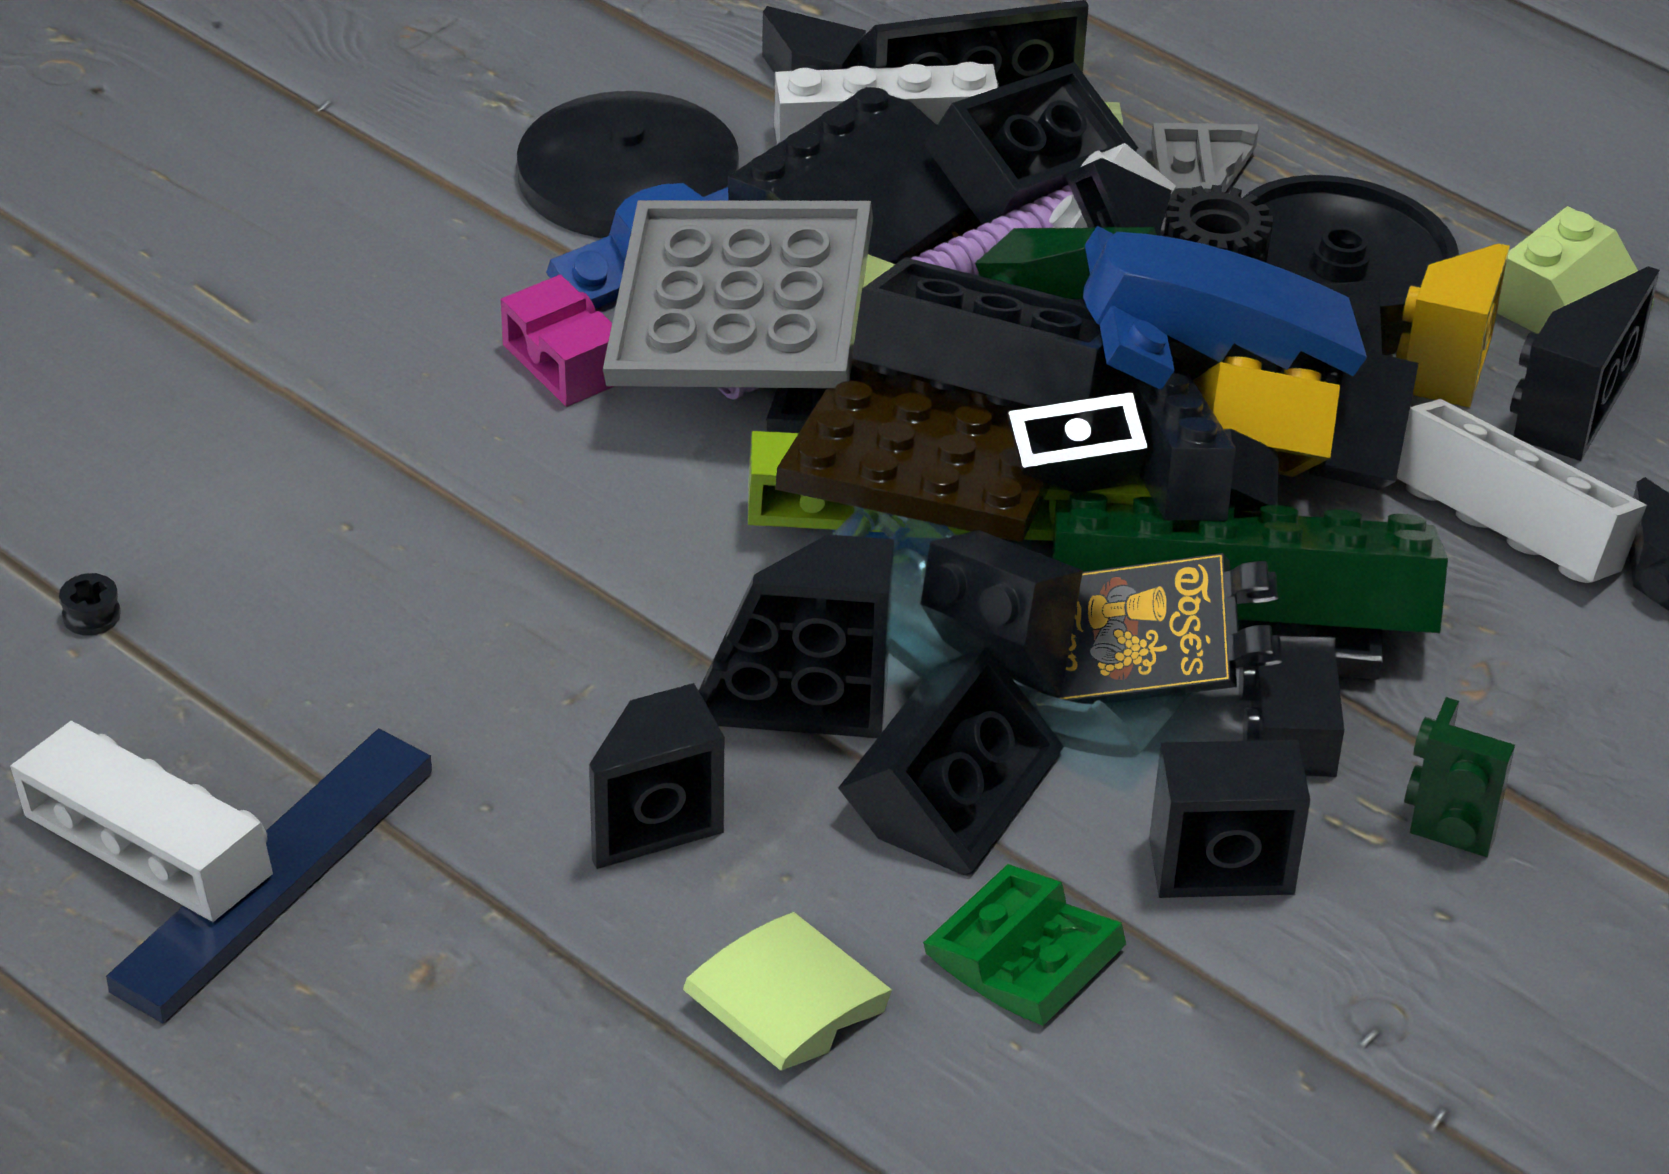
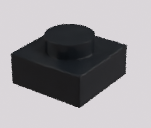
[1315,625,1383,680]

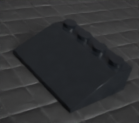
[727,87,973,264]

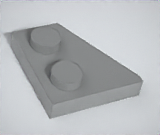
[1151,123,1259,204]

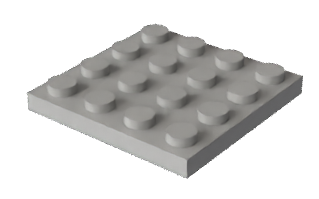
[603,200,873,388]

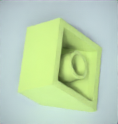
[1497,206,1654,333]

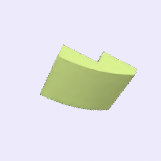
[683,912,892,1071]

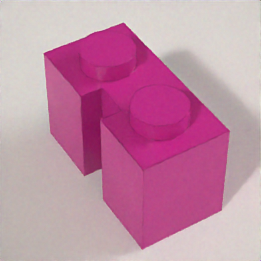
[501,274,615,407]

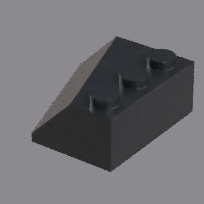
[699,534,894,738]

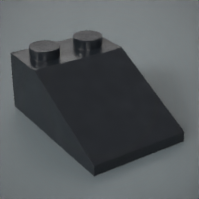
[924,62,1138,225]
[1510,266,1660,461]

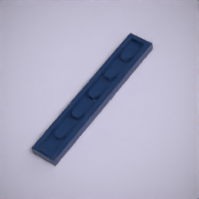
[106,728,432,1024]

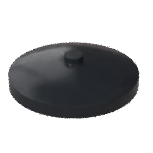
[517,91,739,238]
[1243,175,1459,325]

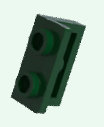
[1404,697,1515,858]

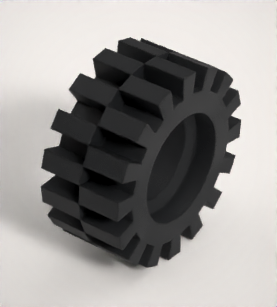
[1163,185,1273,263]

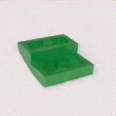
[923,864,1126,1026]

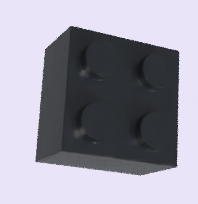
[1149,740,1311,898]

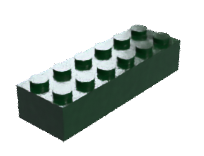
[1051,492,1448,633]

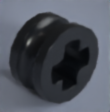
[59,573,121,635]

